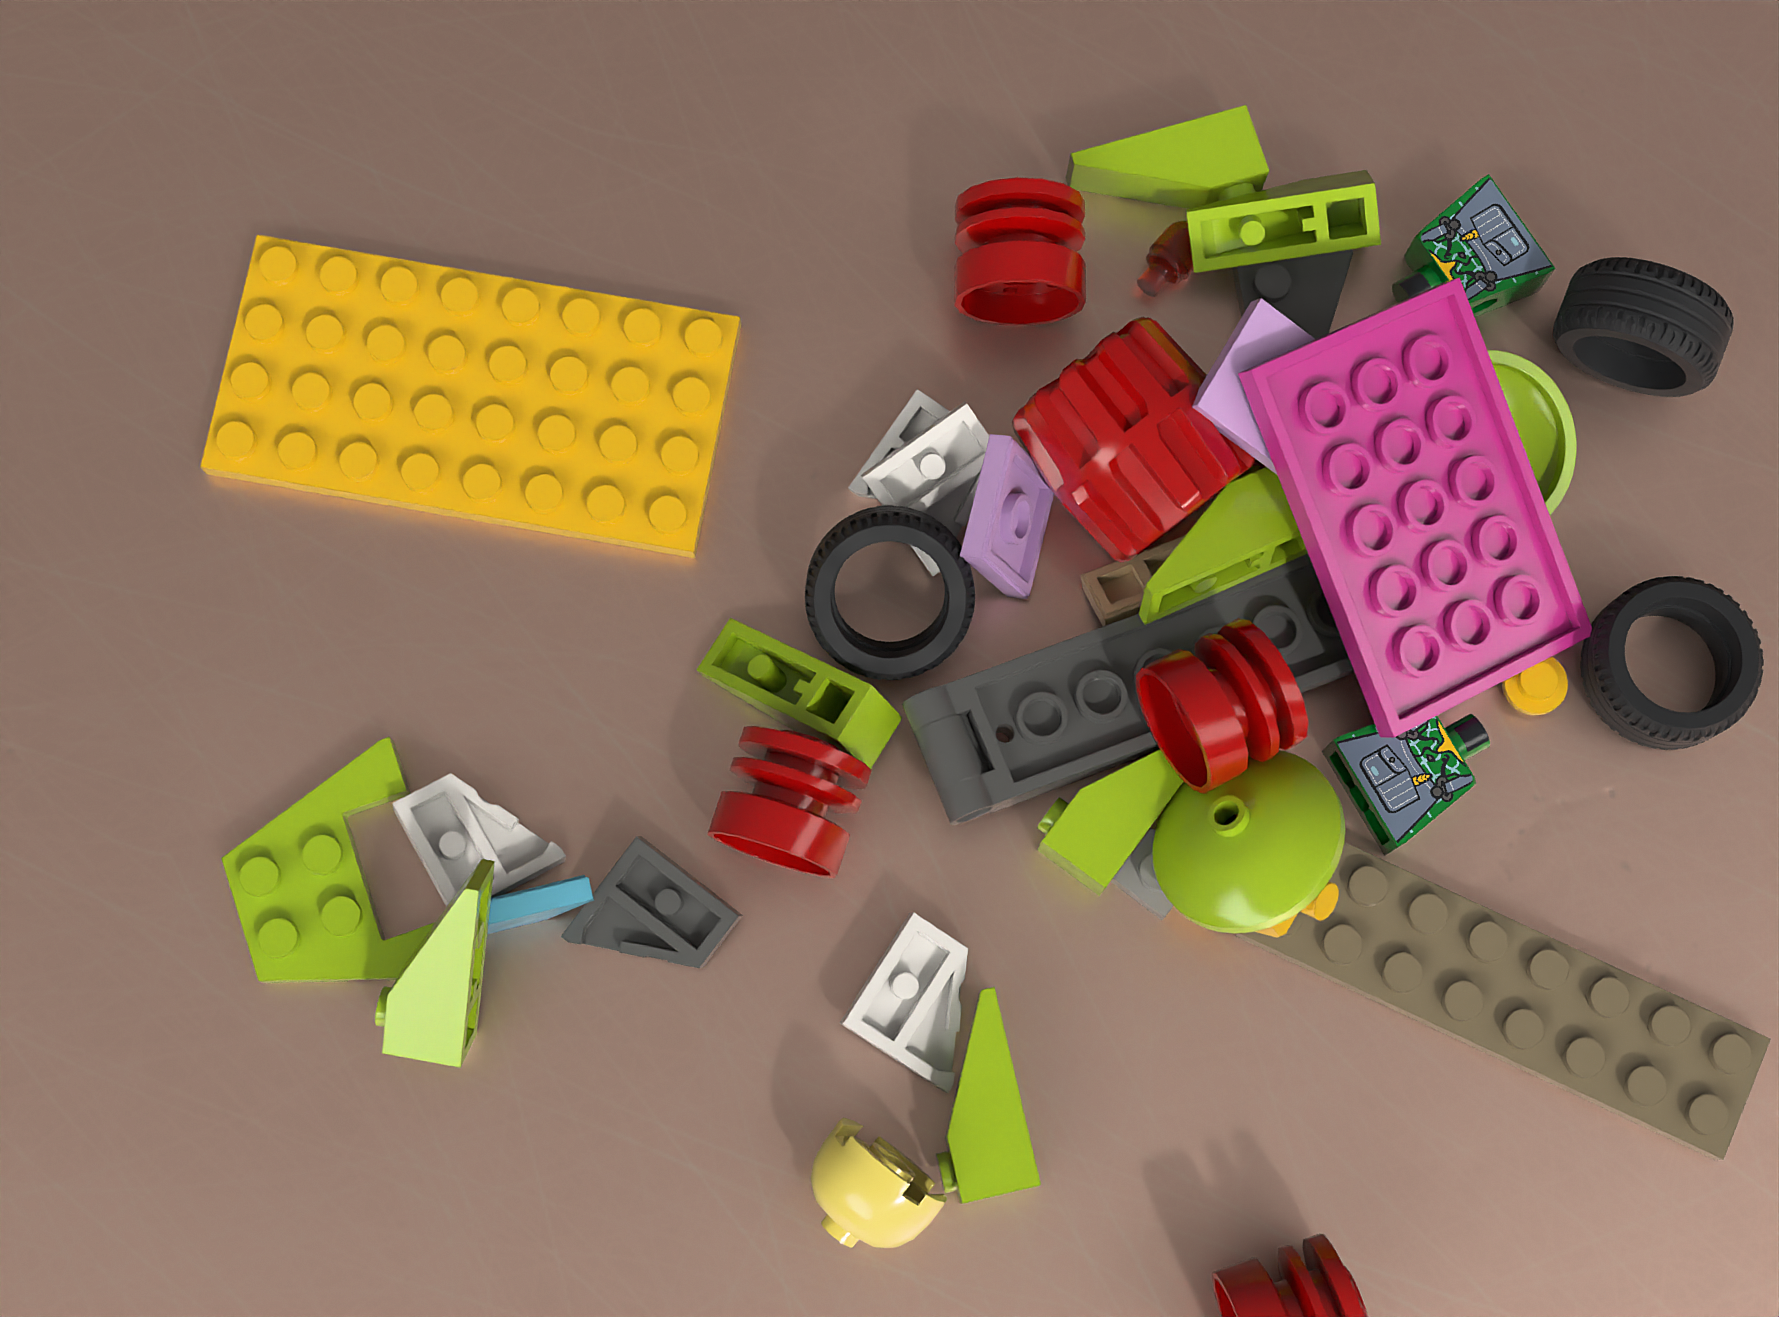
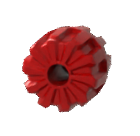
[1012,317,1256,563]

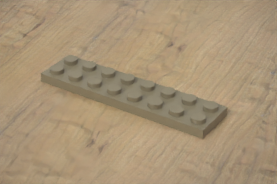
[1235,842,1771,1160]

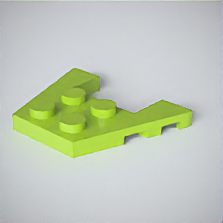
[221,737,435,983]

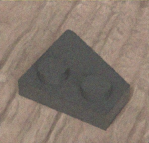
[1232,249,1353,339]
[561,836,743,968]

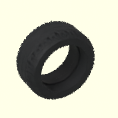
[1553,257,1734,397]
[805,505,975,680]
[1580,576,1764,750]

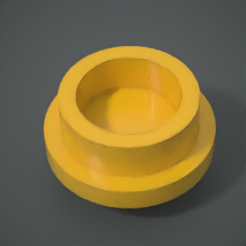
[1502,656,1568,715]

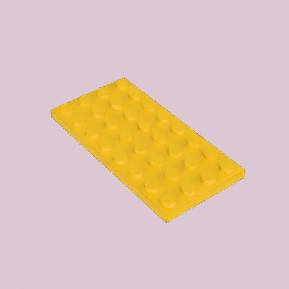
[200,235,741,558]

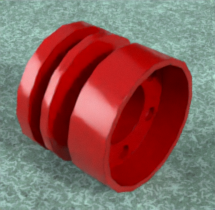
[954,177,1086,326]
[1136,618,1308,794]
[708,726,872,878]
[1212,1234,1368,1317]

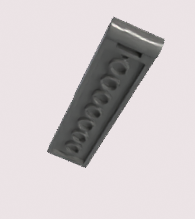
[902,554,1355,825]

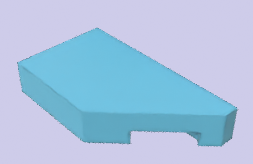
[487,875,594,935]

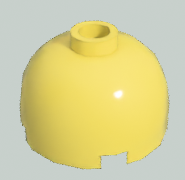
[810,1117,947,1248]

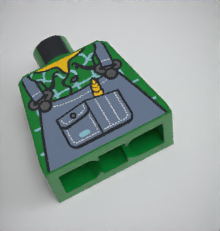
[1392,174,1556,317]
[1322,714,1490,856]

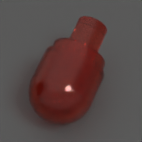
[1137,220,1194,297]

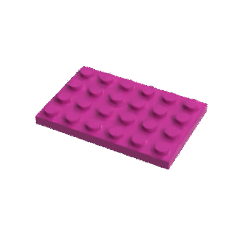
[1238,277,1593,738]

